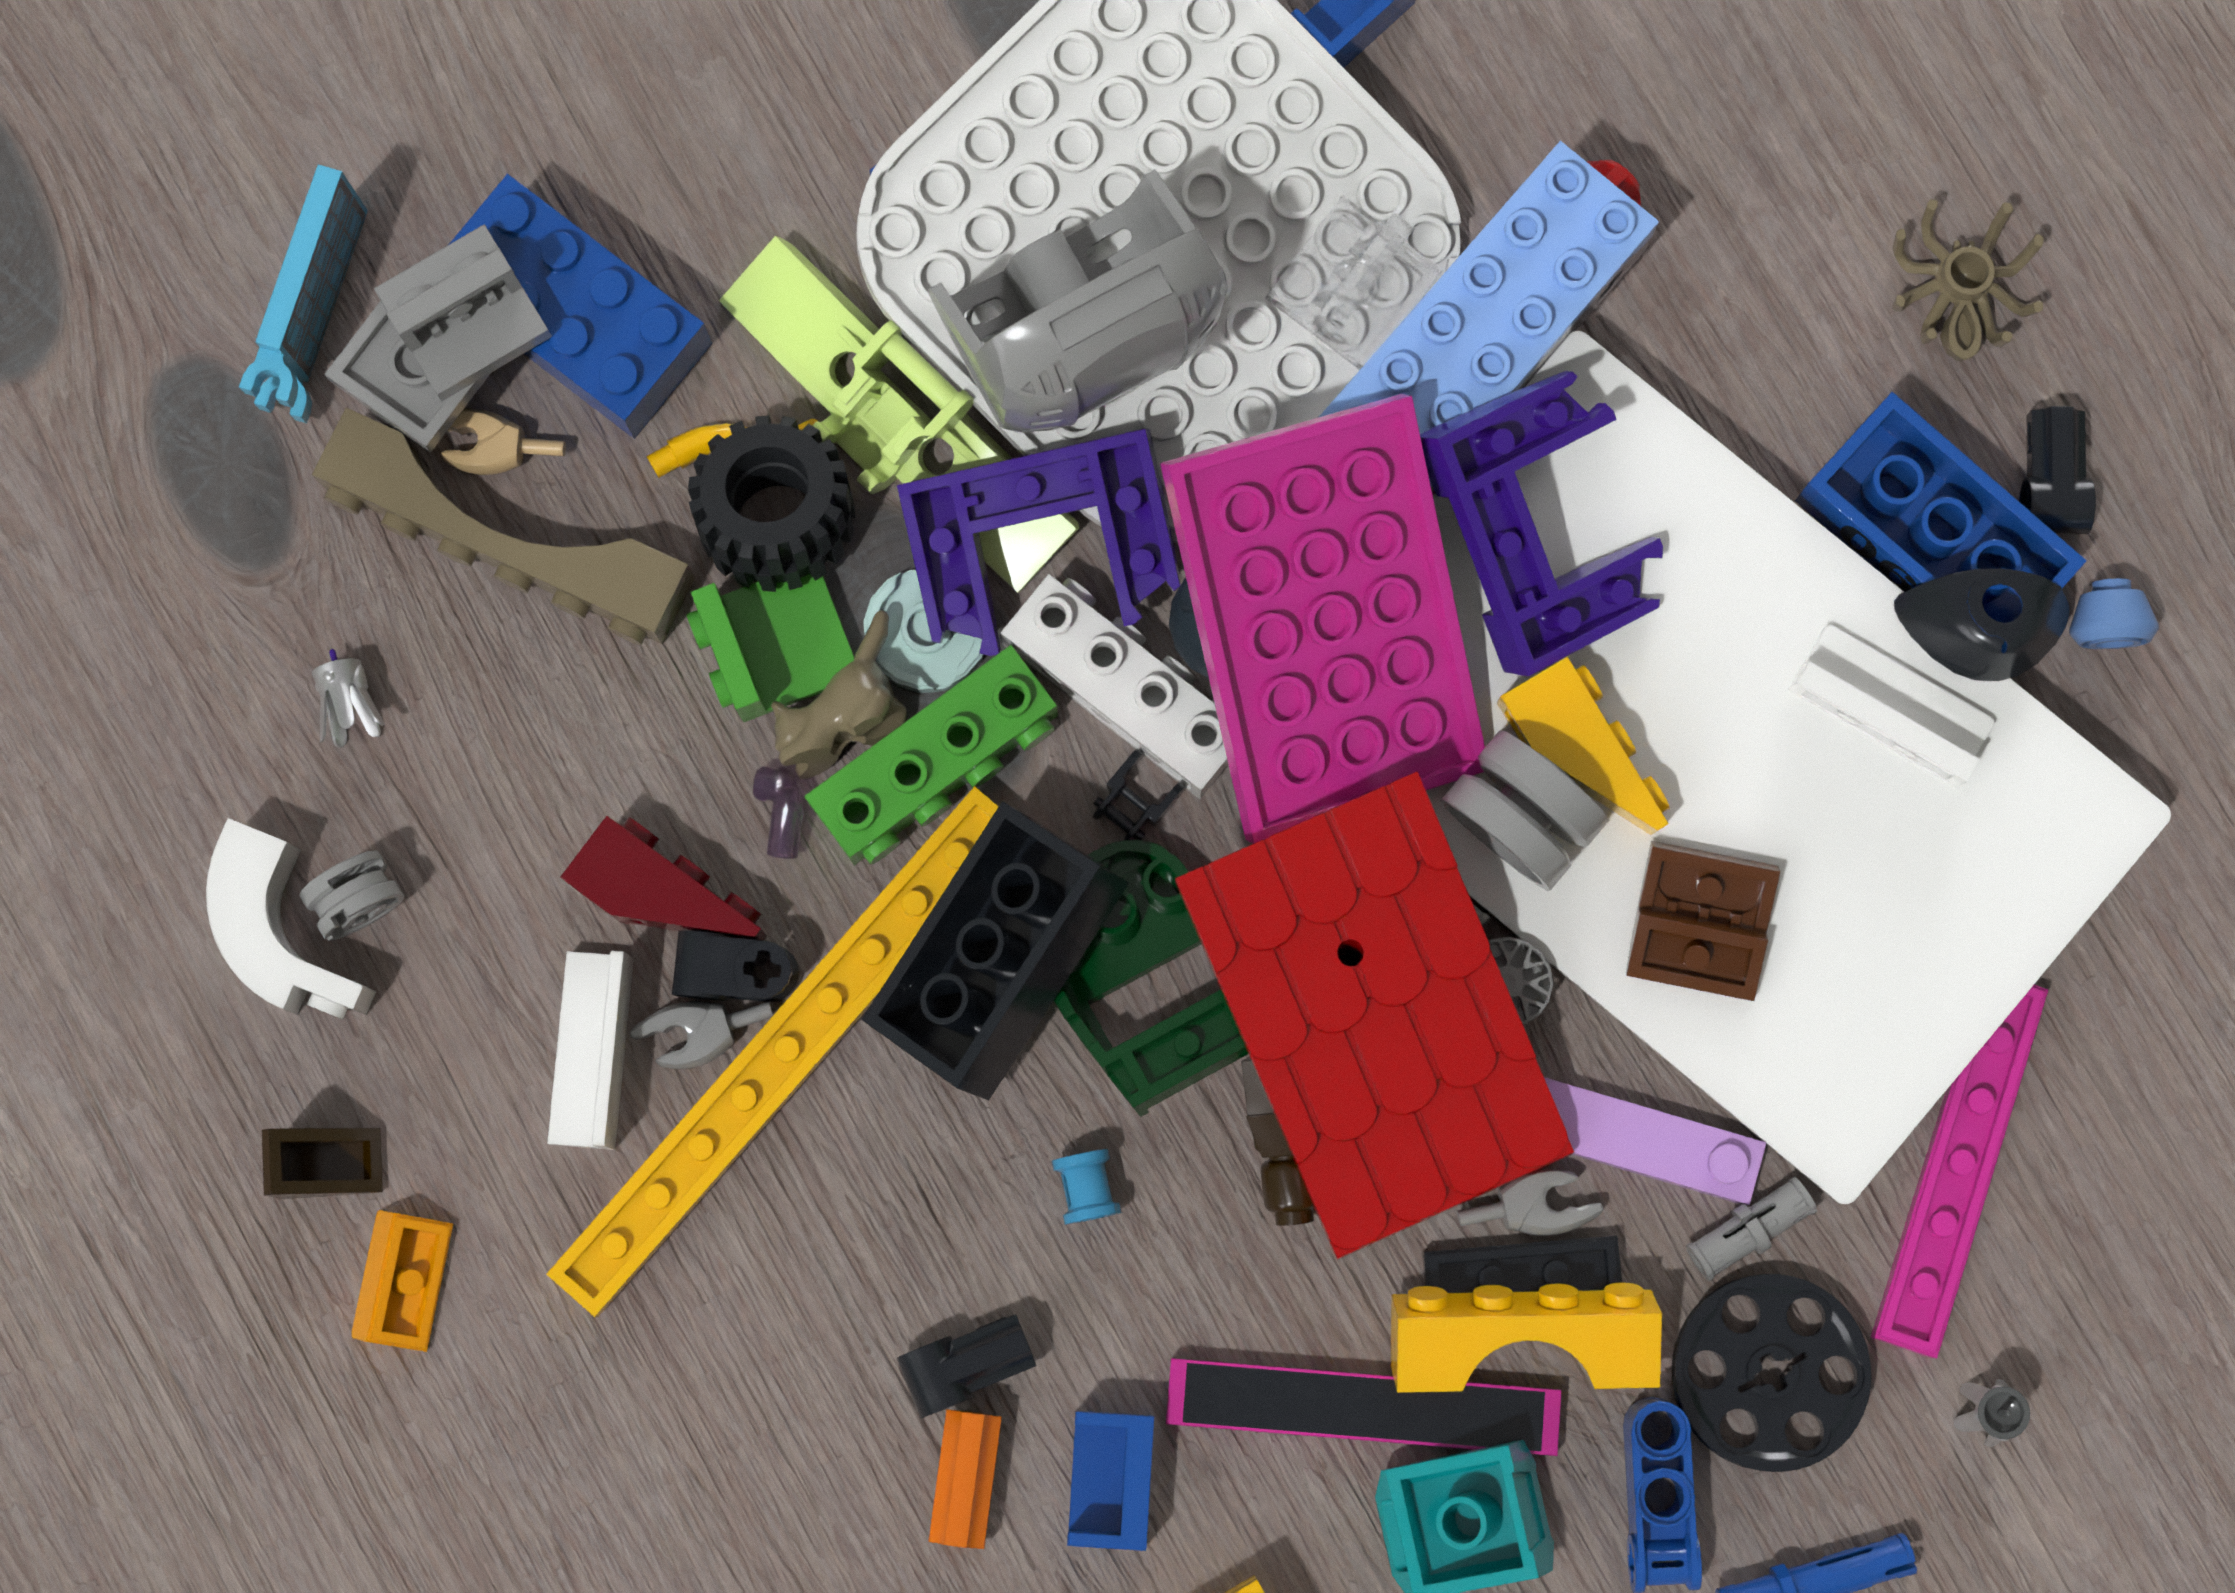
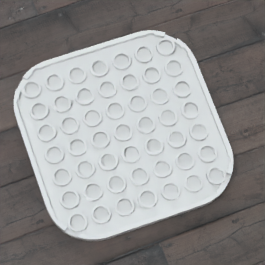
[856,0,1461,542]

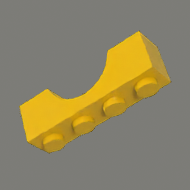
[1391,1282,1662,1393]

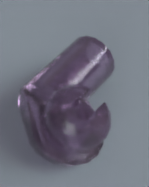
[753,766,804,859]

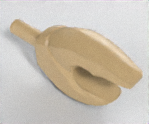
[440,409,566,475]

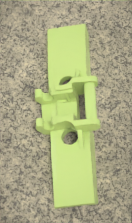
[719,236,1079,593]

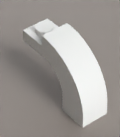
[206,818,376,1019]

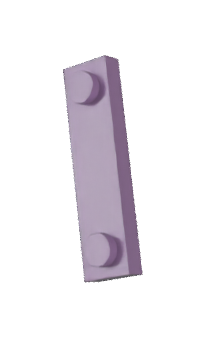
[1544,1077,1766,1206]

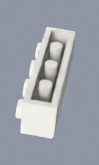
[1001,574,1228,799]

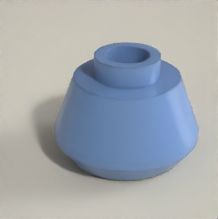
[2069,578,2159,649]

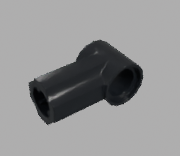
[2019,406,2096,534]
[897,1314,1037,1419]

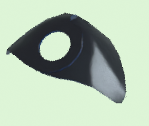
[1894,568,2070,681]

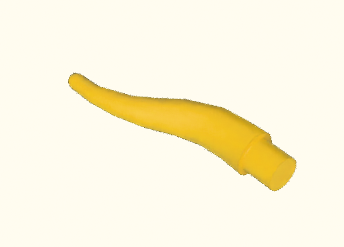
[646,418,818,478]

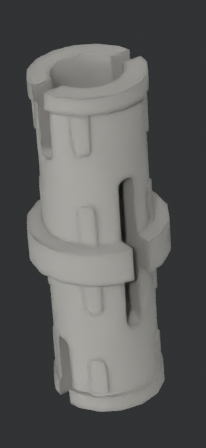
[1686,1177,1817,1281]

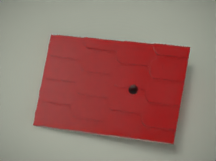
[1175,771,1574,1260]

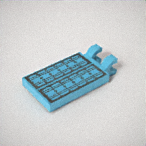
[239,164,368,424]

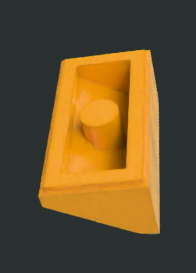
[351,1210,453,1352]

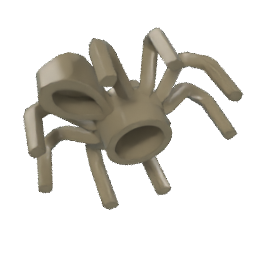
[1892,199,2044,362]

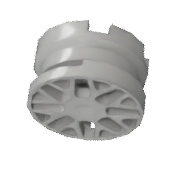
[299,850,405,941]
[1489,937,1553,1026]

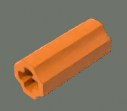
[928,1409,1002,1549]

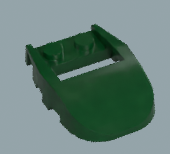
[1054,840,1248,1117]

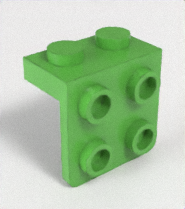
[686,574,854,722]

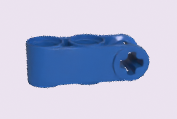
[1623,1397,1702,1593]

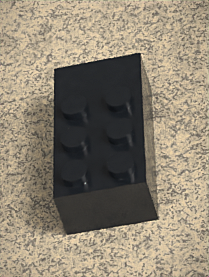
[861,801,1129,1101]

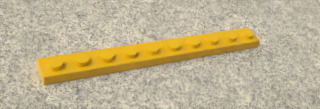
[546,786,998,1317]

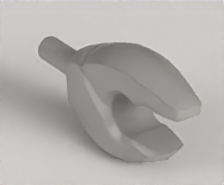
[630,1001,774,1069]
[1457,1168,1604,1236]

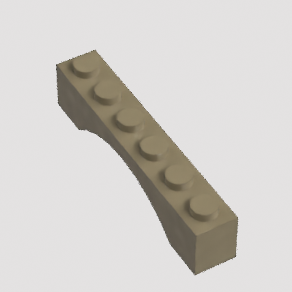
[312,407,695,645]

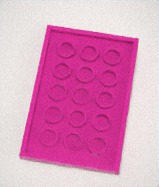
[1160,394,1485,844]

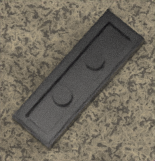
[1422,1235,1622,1293]

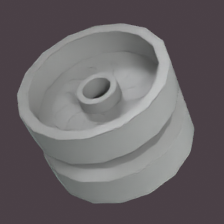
[1440,730,1610,891]

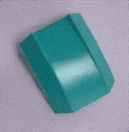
[1375,1440,1554,1593]

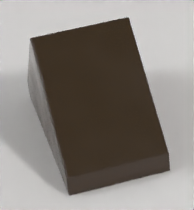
[262,1128,383,1199]

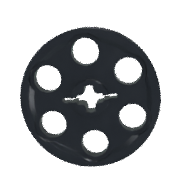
[1671,1274,1872,1472]

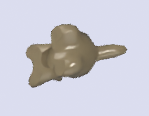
[771,609,907,780]

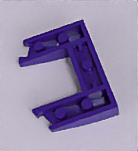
[1420,371,1663,676]
[897,428,1181,656]

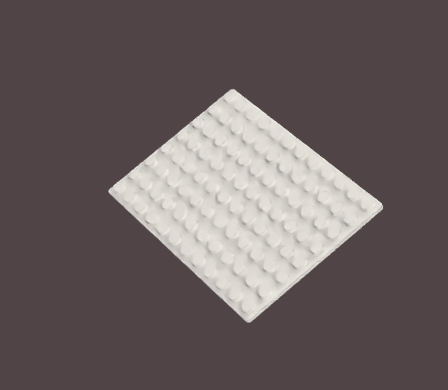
[1426,331,2171,1204]

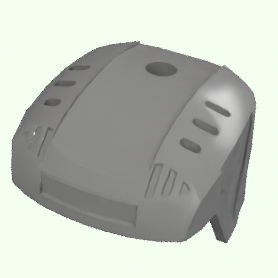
[929,169,1228,432]

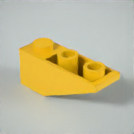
[1497,657,1670,835]

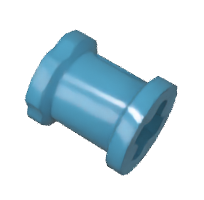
[1051,1149,1122,1225]

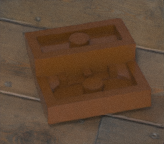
[1626,841,1780,1001]

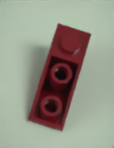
[560,816,767,940]

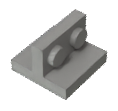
[374,224,552,401]
[324,301,491,452]

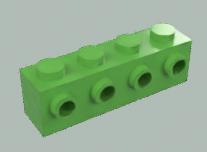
[804,645,1058,866]

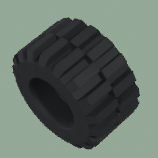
[688,415,856,592]

